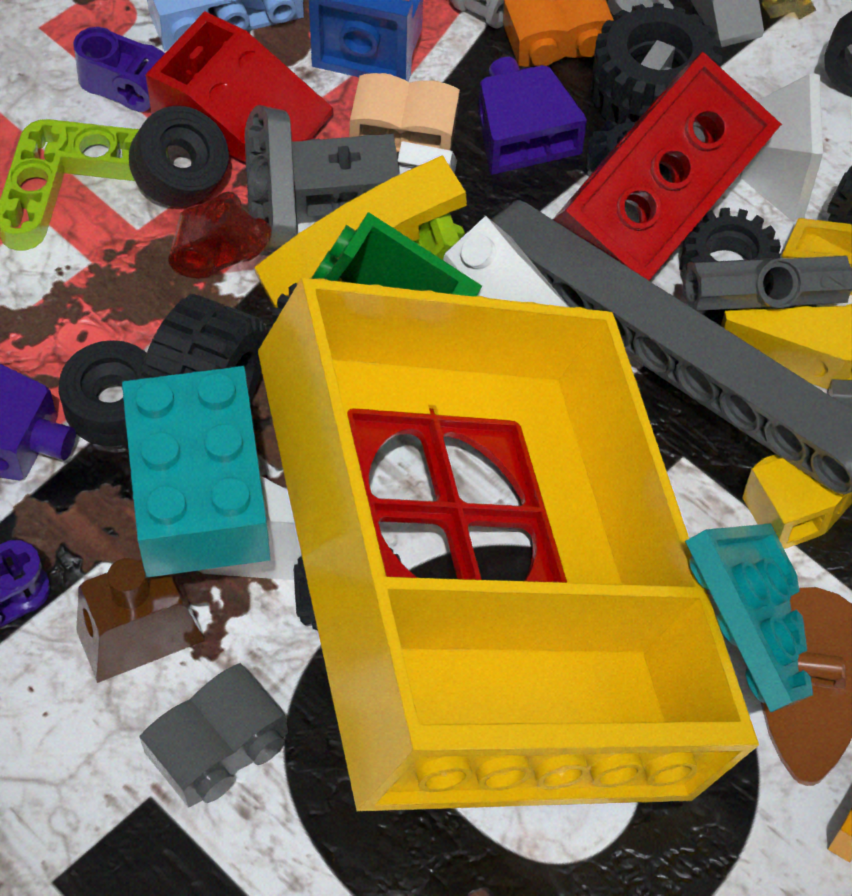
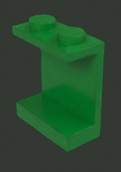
[311,212,482,297]

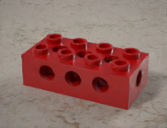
[553,52,782,280]

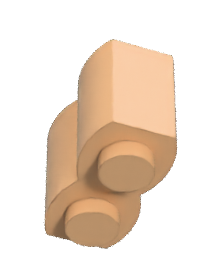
[349,73,460,153]

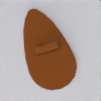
[761,587,852,786]

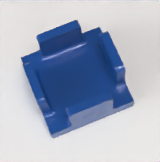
[309,0,423,81]

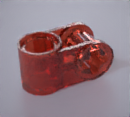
[168,191,272,279]

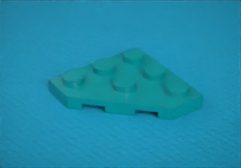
[685,523,813,713]

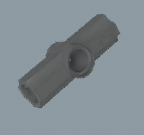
[683,255,852,311]

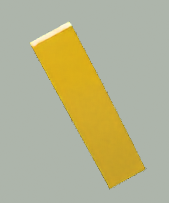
[254,155,467,308]

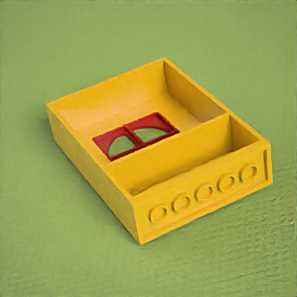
[258,278,759,811]

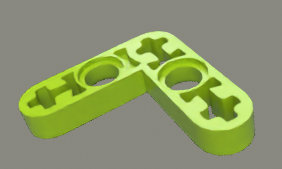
[0,119,170,251]

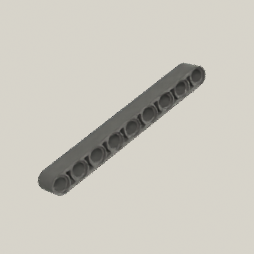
[490,200,852,494]

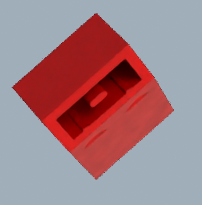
[146,11,333,162]

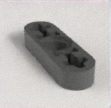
[245,105,296,252]

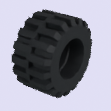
[591,3,722,124]
[139,294,265,402]

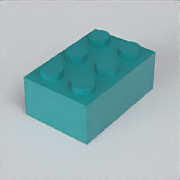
[122,366,271,578]

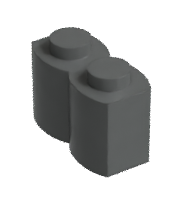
[139,663,288,808]

